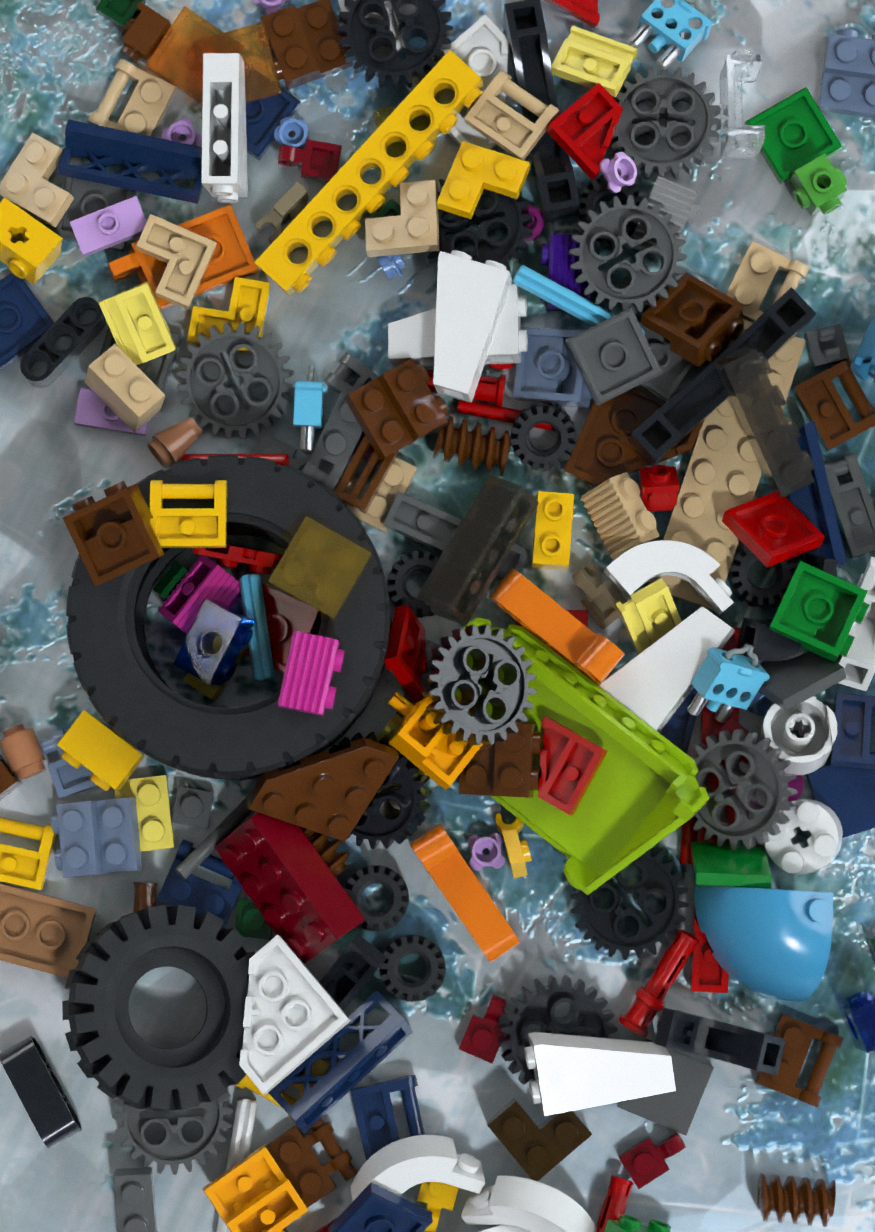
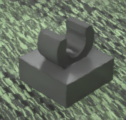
[804,324,849,369]

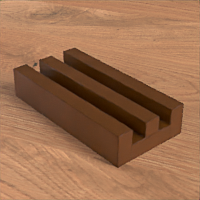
[334,435,399,514]

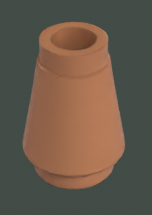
[147,417,202,467]

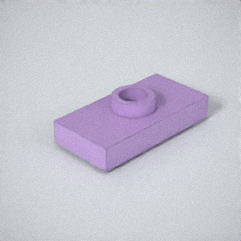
[70,196,147,257]
[74,388,149,436]

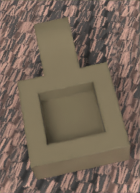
[255,181,309,244]
[572,561,627,630]

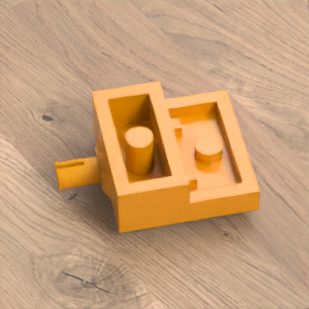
[388,691,483,790]
[202,1145,309,1232]

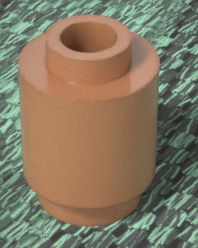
[0,724,46,781]

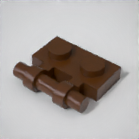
[265,1117,358,1208]

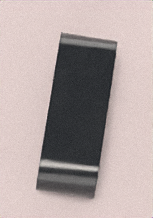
[20,297,106,388]
[0,1036,82,1148]

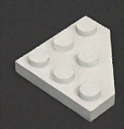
[406,14,509,150]
[239,935,351,1095]

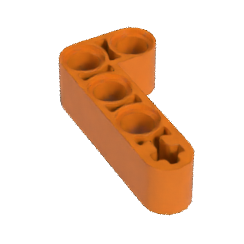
[489,568,625,686]
[409,824,520,963]

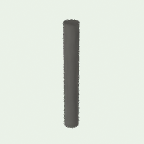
[175,794,253,880]

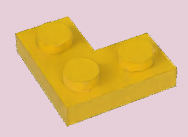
[437,141,530,219]
[187,277,271,354]

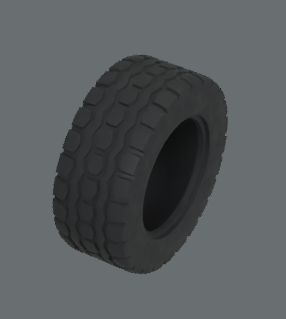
[66,454,391,780]

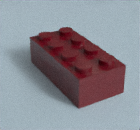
[214,812,366,964]

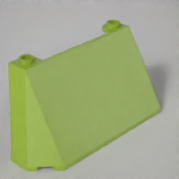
[455,617,709,895]

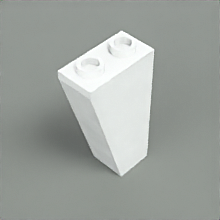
[202,53,248,203]
[433,250,513,403]
[388,284,528,368]
[600,606,736,733]
[524,1032,676,1116]

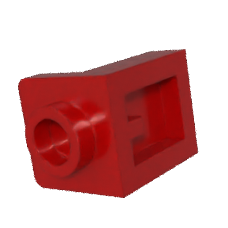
[639,465,679,512]

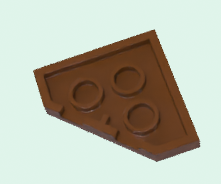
[563,387,705,487]
[246,738,399,842]

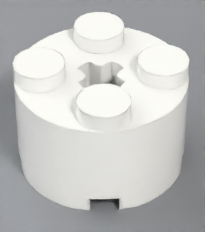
[760,696,837,775]
[765,799,843,874]

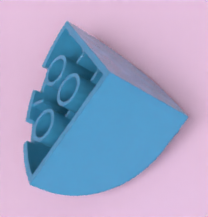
[694,886,834,1002]

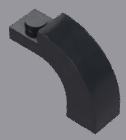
[737,553,838,661]
[319,934,387,1011]
[654,1007,786,1075]

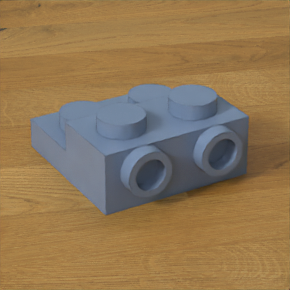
[818,29,875,118]
[512,327,593,408]
[51,797,142,878]

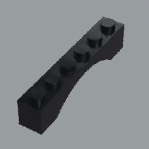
[503,0,580,222]
[628,287,816,466]

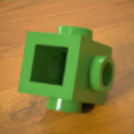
[790,154,847,216]

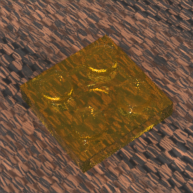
[268,516,372,619]

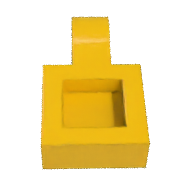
[495,813,532,879]
[417,1182,459,1232]

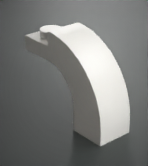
[604,540,734,615]
[835,556,875,691]
[350,1135,485,1202]
[461,1176,597,1232]

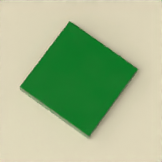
[744,87,843,185]
[690,841,772,889]

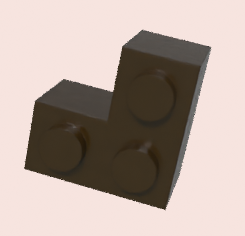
[486,1098,592,1181]

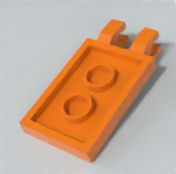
[109,204,258,310]

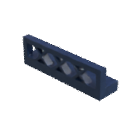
[58,119,203,204]
[774,422,847,569]
[268,991,413,1133]

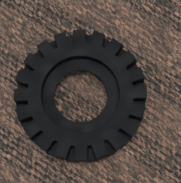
[62,905,256,1111]

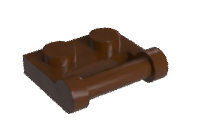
[792,359,875,452]
[755,1013,844,1107]

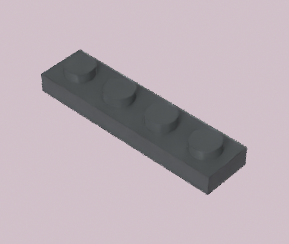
[383,491,530,579]

